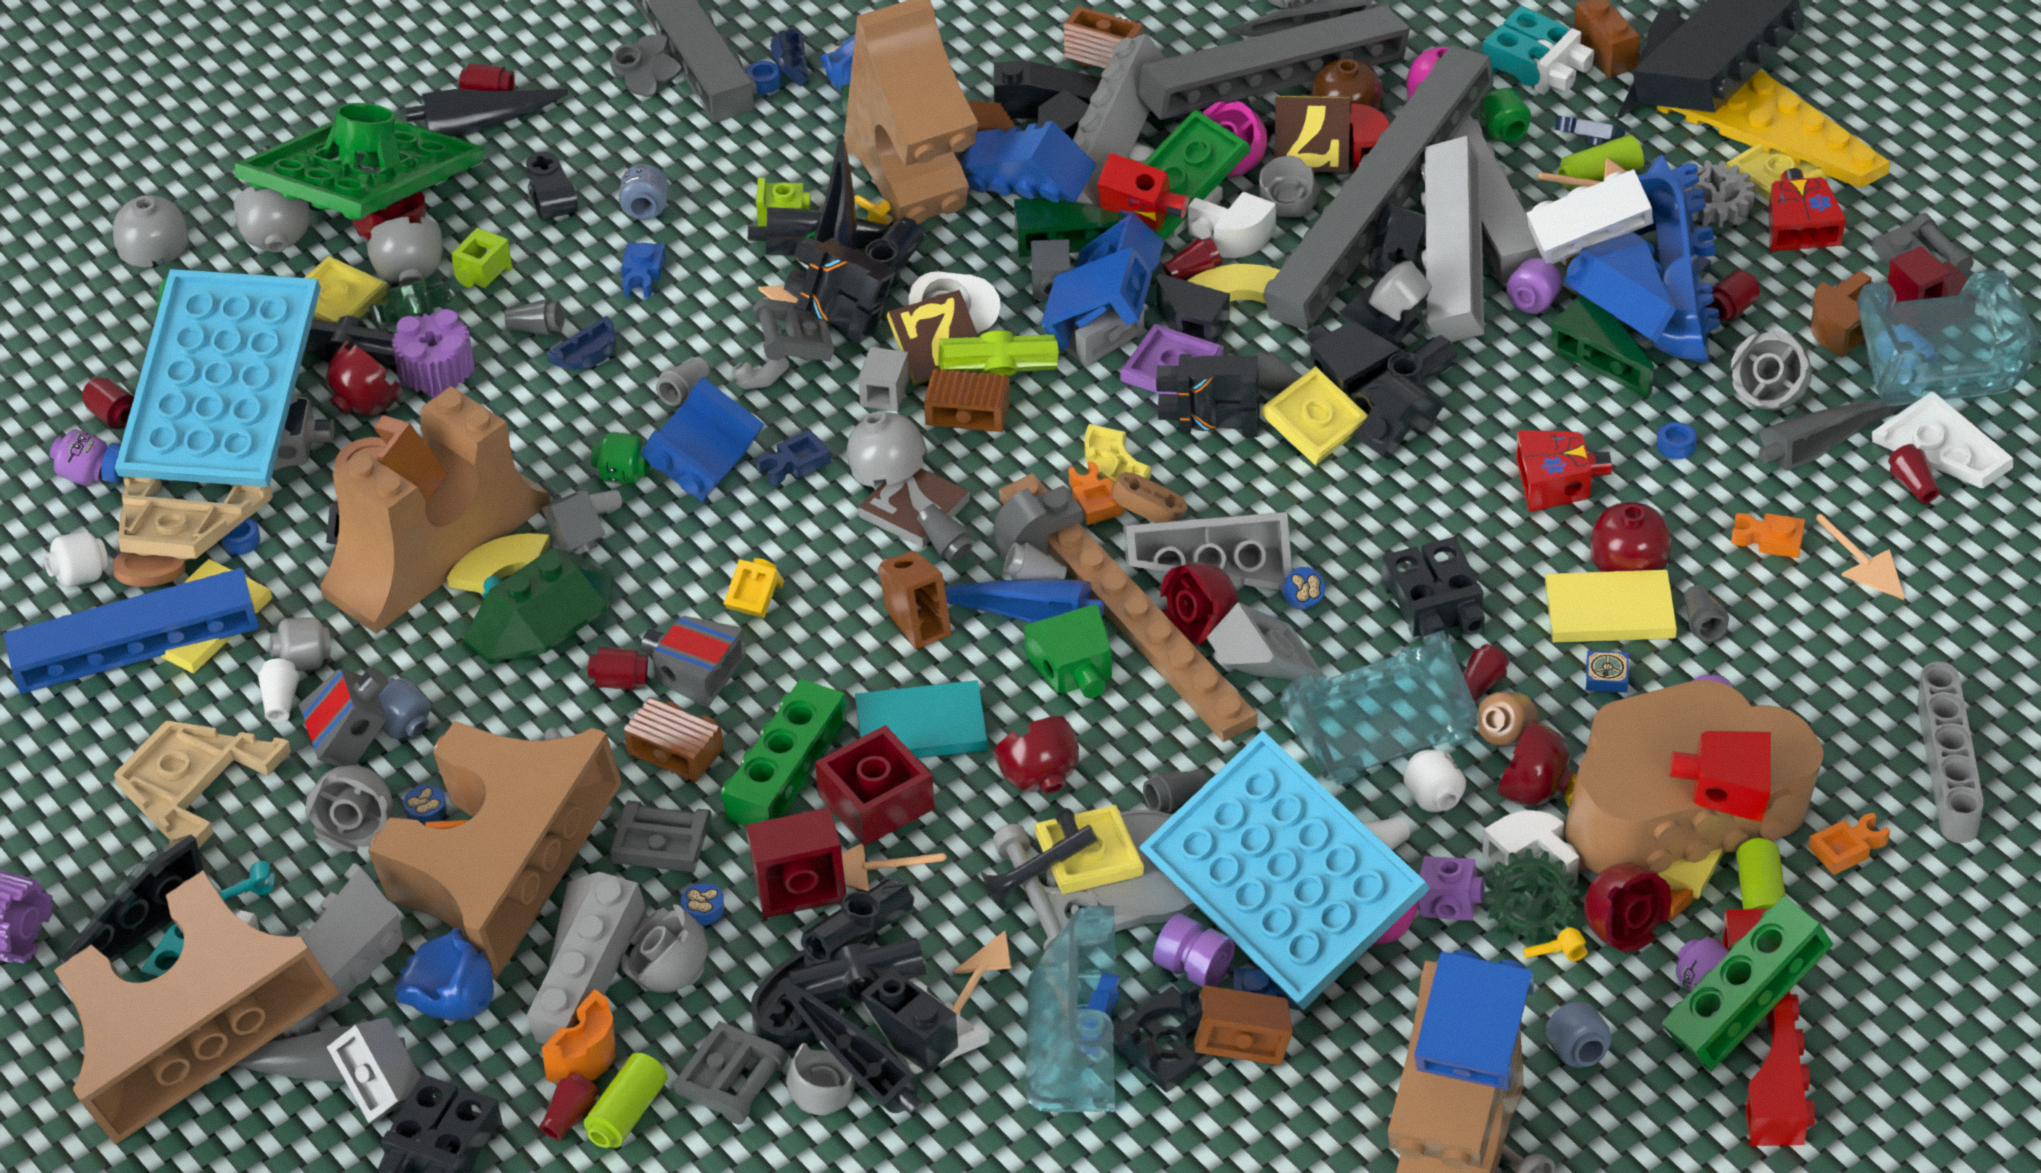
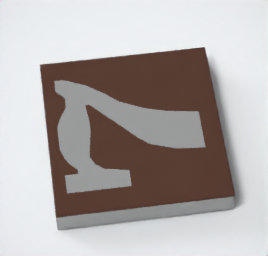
[858,468,970,548]

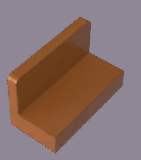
[374,415,448,503]
[1194,985,1293,1066]

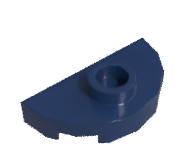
[770,28,809,87]
[547,316,616,369]

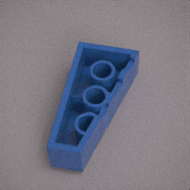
[959,121,1097,202]

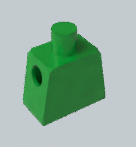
[1024,604,1112,699]

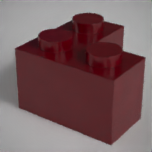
[1883,246,1977,338]

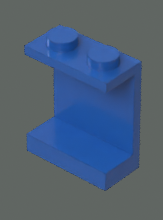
[1041,246,1152,350]
[640,377,765,502]
[1414,950,1534,1090]

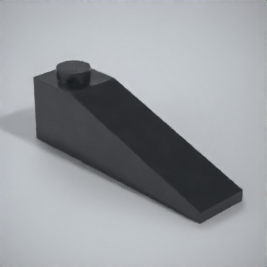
[994,61,1102,119]
[60,834,204,964]

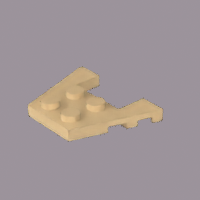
[118,477,273,559]
[114,720,291,848]

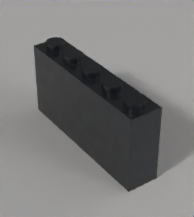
[1633,0,1804,113]

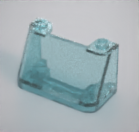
[1857,270,2041,406]
[1279,630,1482,785]
[1026,906,1116,1112]

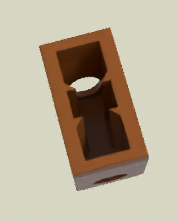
[878,551,952,649]

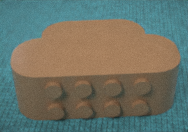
[1565,680,1823,874]

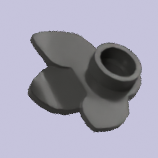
[610,35,682,97]

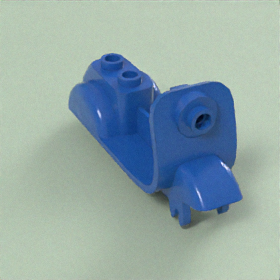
[1633,154,1721,363]

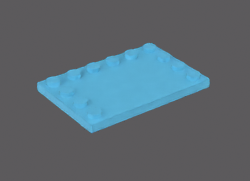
[115,269,321,487]
[1139,730,1430,1010]

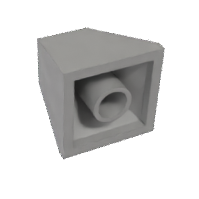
[1206,602,1326,684]

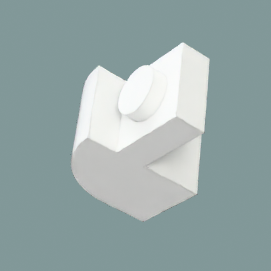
[1188,192,1276,258]
[1482,810,1579,893]

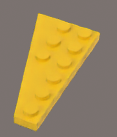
[1657,70,1890,188]

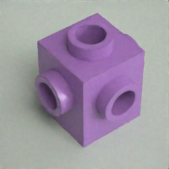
[1419,856,1485,920]

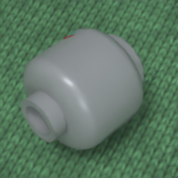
[269,617,331,671]

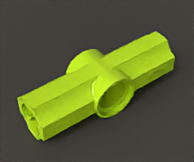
[938,330,1059,377]

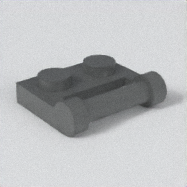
[1872,213,1974,274]
[753,299,834,362]
[610,800,712,873]
[674,1021,788,1125]

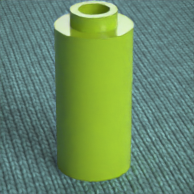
[1558,134,1644,191]
[1736,838,1786,909]
[584,1052,668,1148]

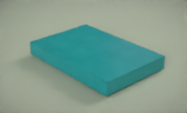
[855,680,988,758]

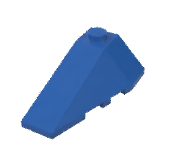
[1074,212,1164,328]
[1563,232,1677,343]

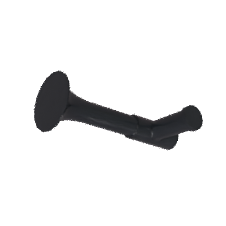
[981,808,1099,910]

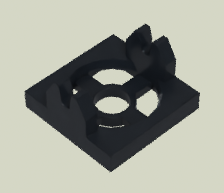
[1107,985,1217,1093]

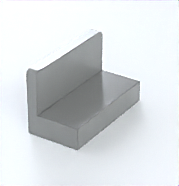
[1064,306,1144,367]
[327,1017,420,1123]

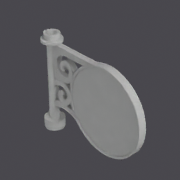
[993,810,1198,962]

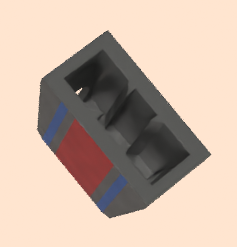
[641,616,746,708]
[299,667,388,766]

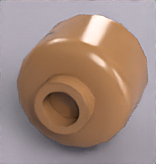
[1476,691,1538,746]

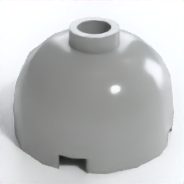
[234,187,310,252]
[113,195,189,267]
[366,217,443,287]
[1731,331,1812,410]
[847,412,928,487]
[305,765,393,852]
[621,905,708,993]

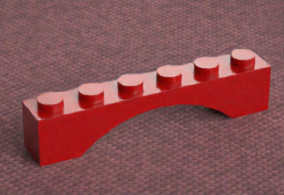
[1722,909,1815,1146]

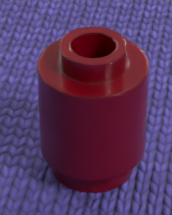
[459,63,515,91]
[1704,269,1760,322]
[82,377,134,429]
[588,647,648,691]

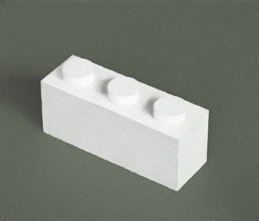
[1527,169,1653,264]

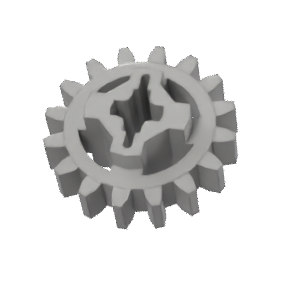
[1685,160,1755,227]

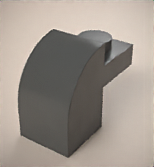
[994,485,1083,561]

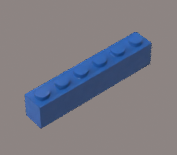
[3,568,259,694]

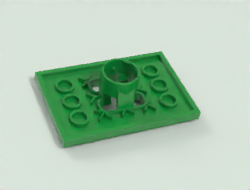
[234,103,485,220]

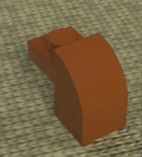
[1811,271,1872,358]

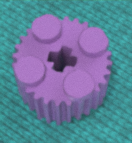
[392,309,475,399]
[0,869,53,964]

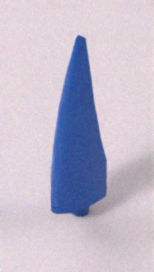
[945,579,1104,623]

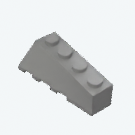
[1123,512,1292,591]
[270,863,404,1042]
[526,872,646,1044]

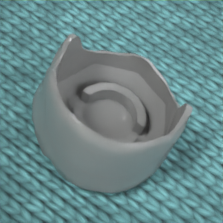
[1259,156,1320,217]
[1369,261,1432,321]
[786,1043,855,1116]

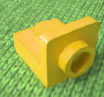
[723,558,784,618]

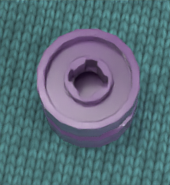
[1153,913,1235,987]

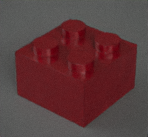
[815,725,935,847]
[746,807,847,919]

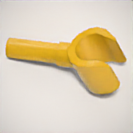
[855,195,893,225]
[1523,927,1588,962]

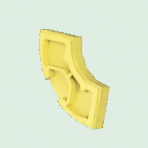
[1187,264,1280,304]
[1085,424,1151,485]
[447,533,550,593]

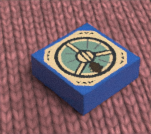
[1586,651,1629,693]

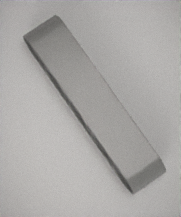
[1917,661,1983,843]

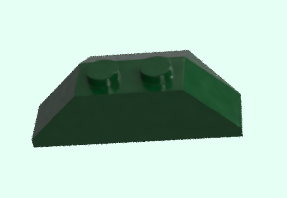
[463,548,614,664]

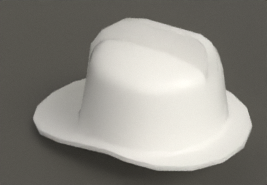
[908,272,1001,334]

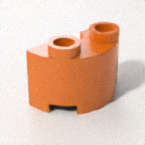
[542,989,617,1084]

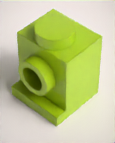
[756,178,811,226]
[451,227,512,288]

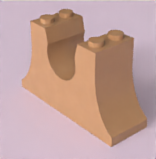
[844,0,978,224]
[320,386,551,634]
[368,721,622,979]
[54,871,340,1145]
[1388,960,1524,1173]

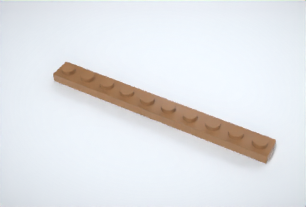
[999,473,1258,742]

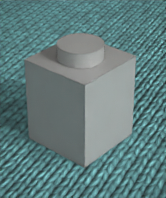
[858,347,910,412]

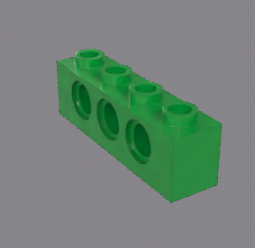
[721,679,847,827]
[1661,896,1834,1072]

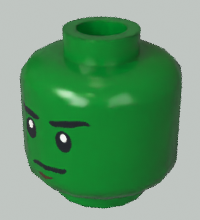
[1477,88,1532,142]
[591,432,650,485]

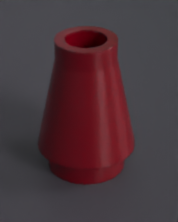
[1163,237,1222,280]
[1888,444,1941,504]
[1454,644,1509,706]
[539,1072,599,1141]

